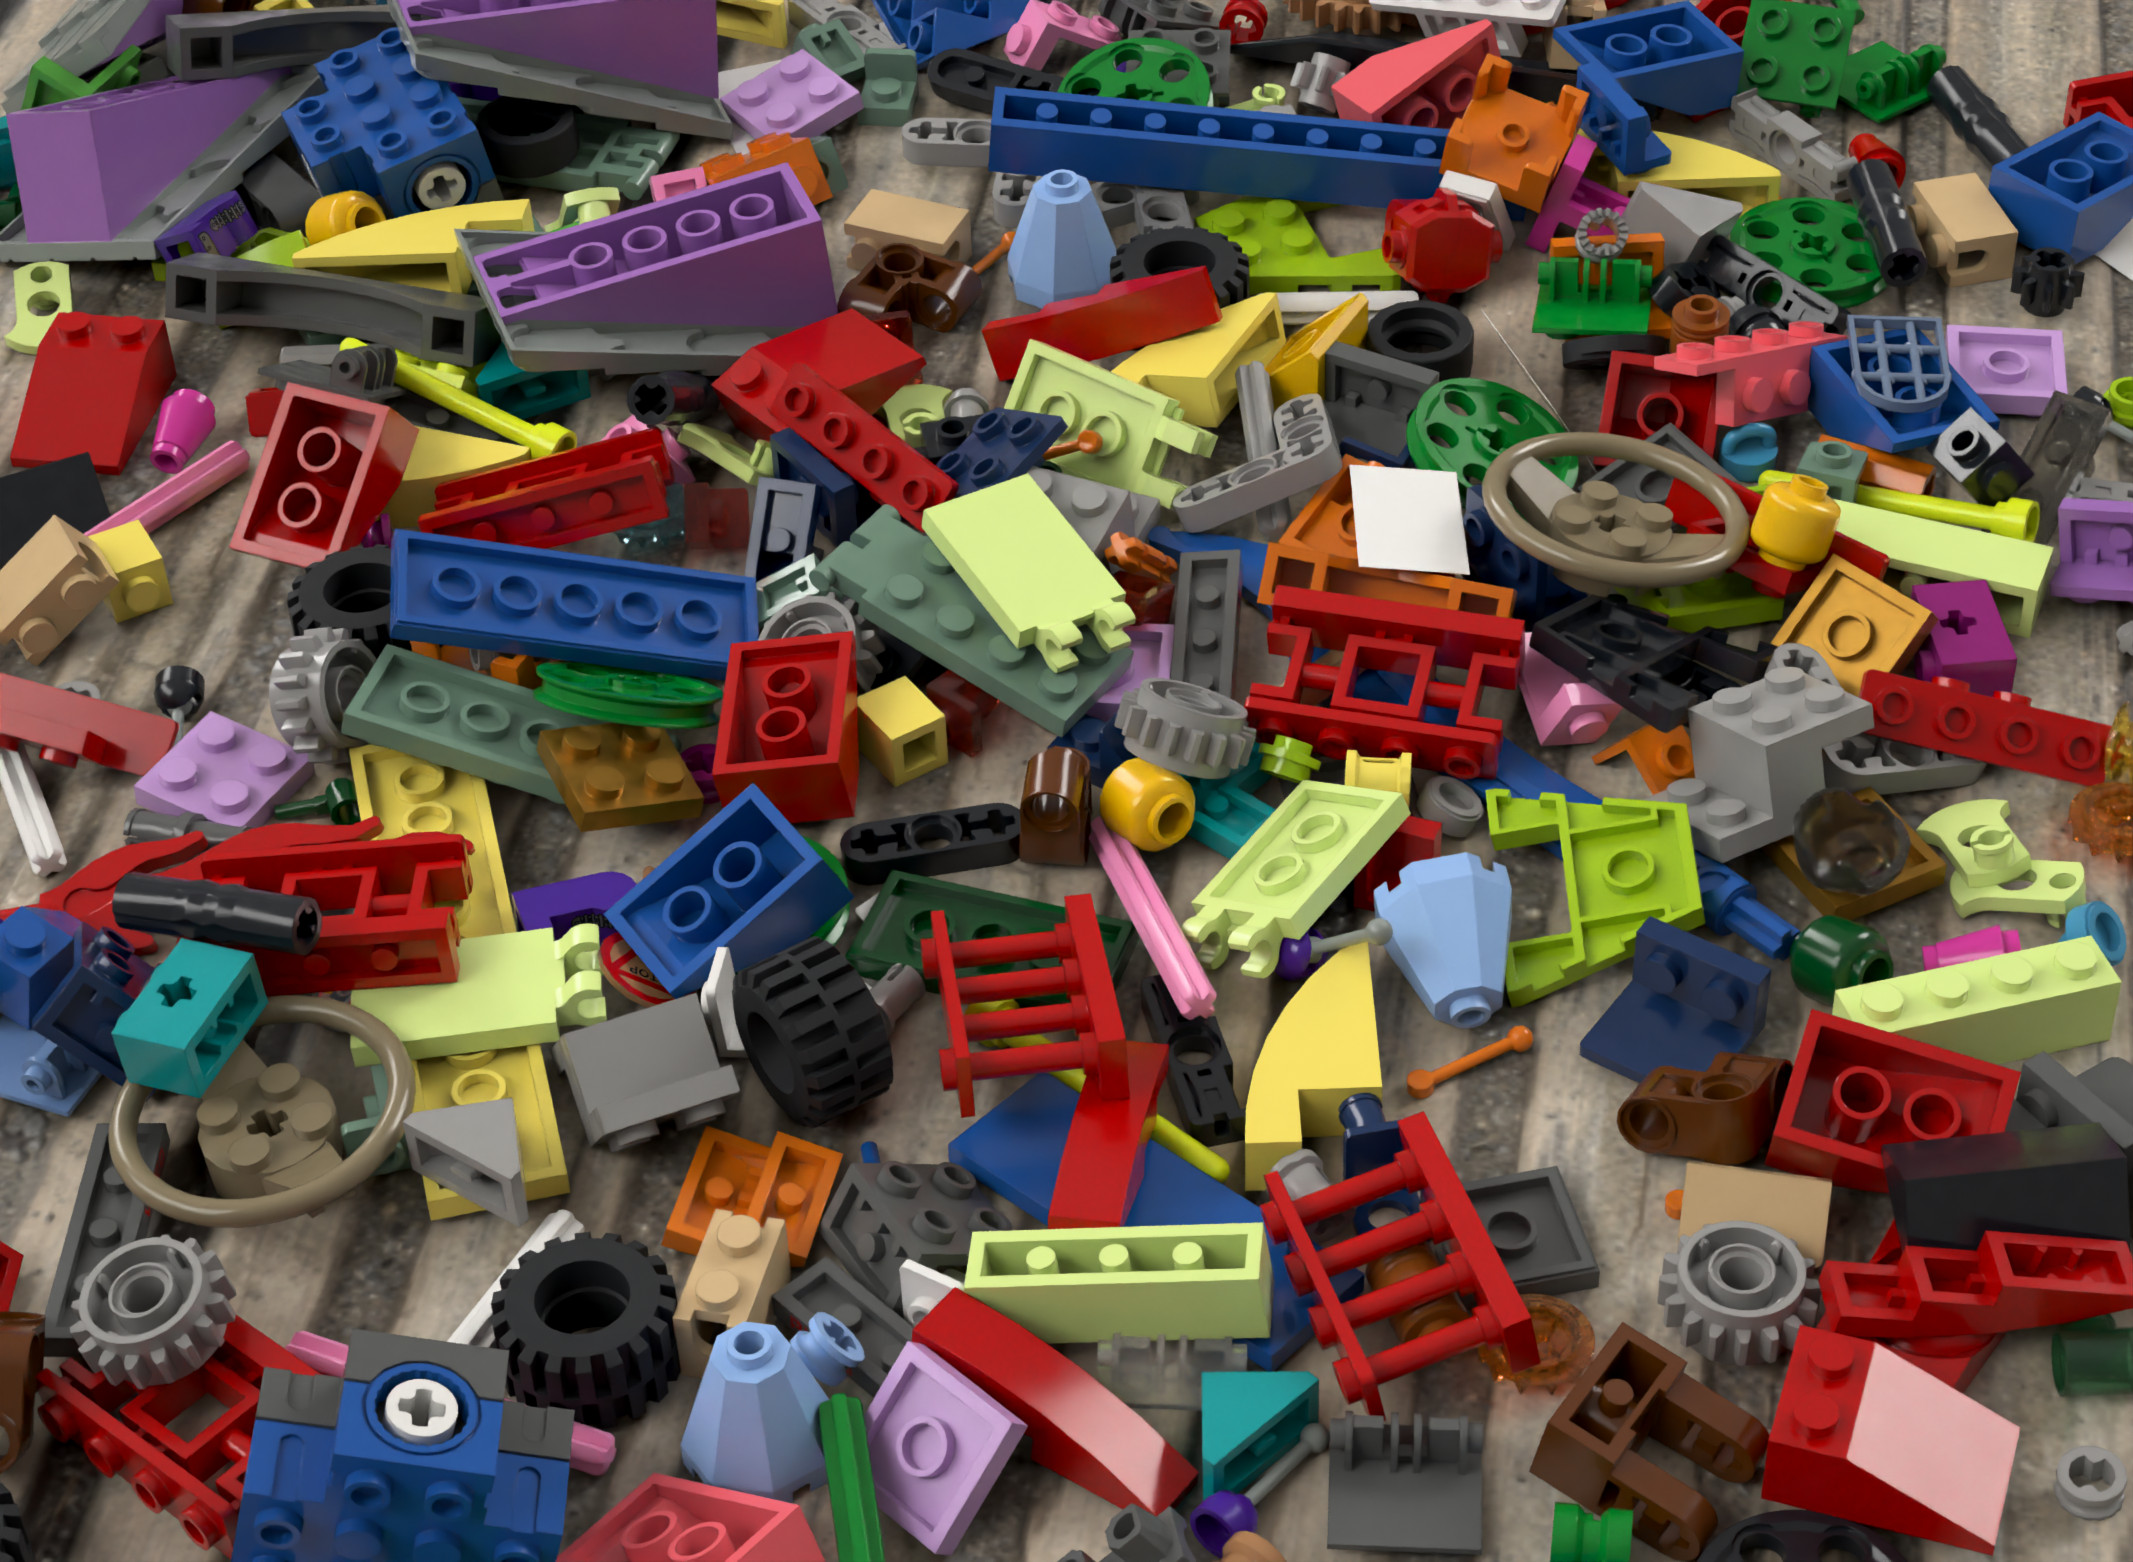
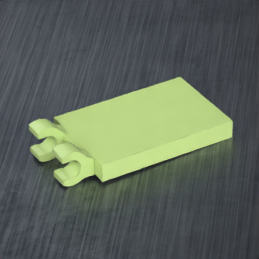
[921,473,1136,673]
[1181,780,1411,979]
[350,923,607,1067]

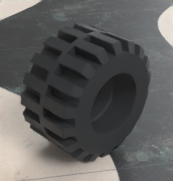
[1110,226,1249,350]
[287,544,443,659]
[732,936,894,1129]
[491,1232,681,1429]

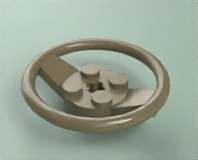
[1482,432,1750,597]
[109,995,416,1228]

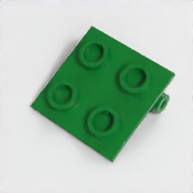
[1736,0,1856,118]
[1838,41,1947,124]
[1532,256,1653,340]

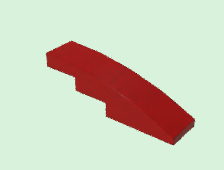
[981,265,1223,382]
[1048,1041,1169,1229]
[1818,1231,2133,1338]
[911,1287,1199,1517]

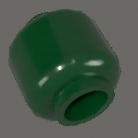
[1790,915,1894,1008]

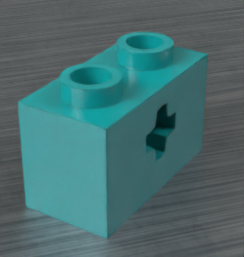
[111,938,268,1098]

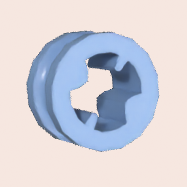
[790,1312,865,1386]

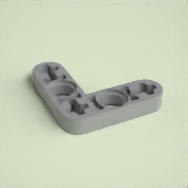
[901,117,1043,228]
[1173,393,1343,533]
[1764,643,1987,796]

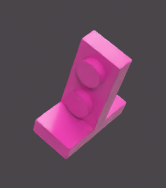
[1525,134,1630,253]

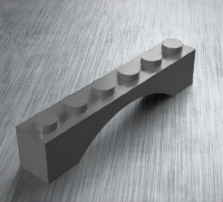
[165,4,397,81]
[165,252,501,368]

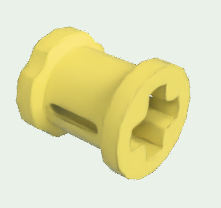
[1345,750,1412,808]

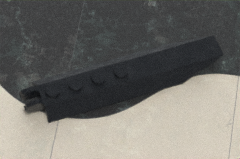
[1230,32,1666,122]

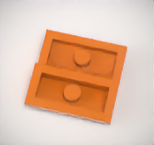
[661,1125,843,1267]

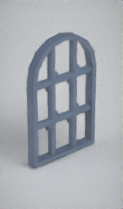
[1846,315,1952,413]

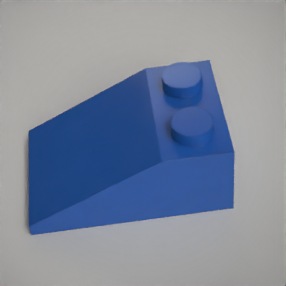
[1552,0,1744,116]
[1988,112,2133,265]
[1808,329,2000,453]
[604,783,855,999]

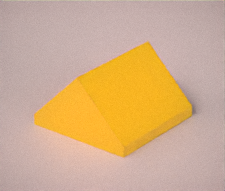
[1264,292,1369,411]

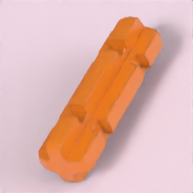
[1104,531,1178,589]

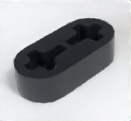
[1647,261,1721,318]

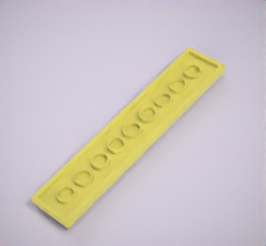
[349,744,571,1221]

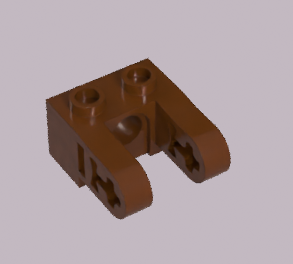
[1529,1322,1770,1561]

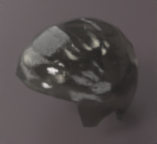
[1793,787,1911,896]

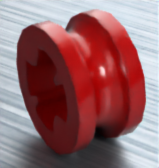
[1219,0,1268,44]

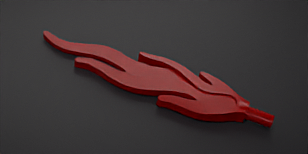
[0,816,475,955]

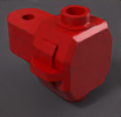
[1382,188,1503,303]

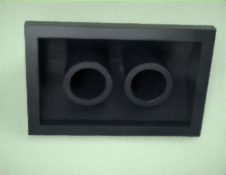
[0,452,111,570]
[1881,1122,2131,1253]

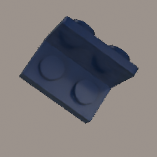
[936,407,1068,499]
[770,427,905,547]
[1462,484,1588,633]
[1579,916,1771,1083]
[32,922,161,1102]

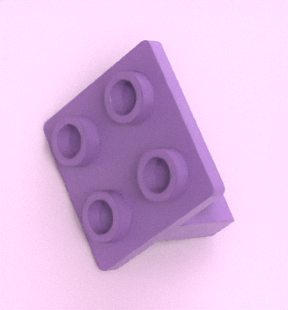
[2049,498,2133,604]

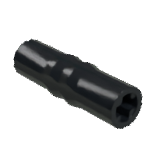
[1927,65,2030,172]
[1846,159,1927,288]
[627,371,721,426]
[112,872,322,956]

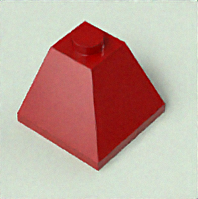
[1593,350,1719,467]

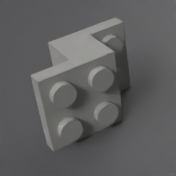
[1026,466,1161,586]
[1642,667,1874,863]
[550,993,740,1153]

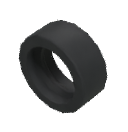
[475,96,580,179]
[1366,300,1474,382]

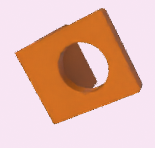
[1591,724,1695,795]

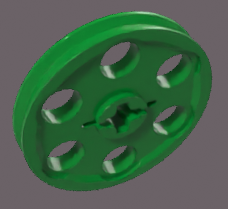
[1058,37,1214,107]
[1730,197,1889,308]
[1406,378,1579,523]
[533,661,724,729]

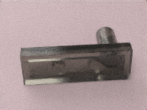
[1981,390,2112,546]

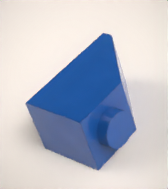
[0,906,82,1030]

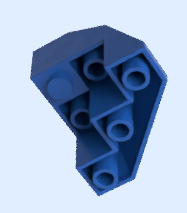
[871,0,1030,71]

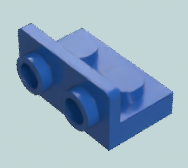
[1576,61,1672,176]

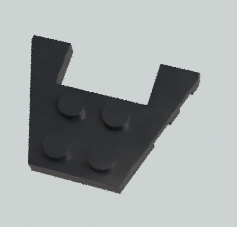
[1529,594,1778,733]

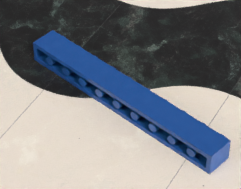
[988,86,1526,222]

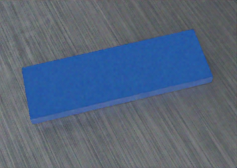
[390,529,759,681]
[948,1073,1365,1372]

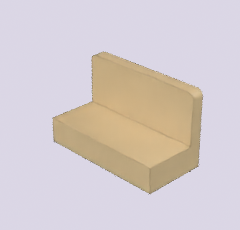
[1677,1160,1832,1268]

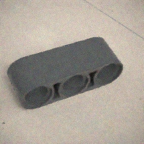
[232,151,322,238]

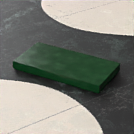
[845,870,1139,1009]

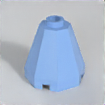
[1007,169,1117,309]
[1374,852,1512,1029]
[680,1321,830,1503]

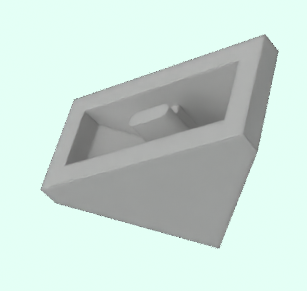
[1621,181,1743,267]
[402,1098,529,1228]

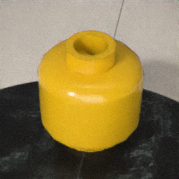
[305,190,386,246]
[1750,474,1841,571]
[1100,757,1196,852]

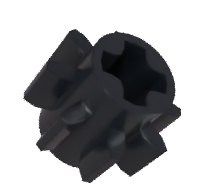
[2010,247,2085,317]

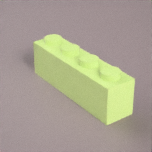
[1833,499,2054,638]
[1832,935,2122,1065]
[964,1222,1275,1344]

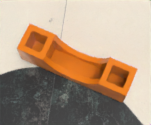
[1257,542,1518,618]

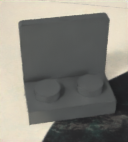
[817,1161,1012,1319]

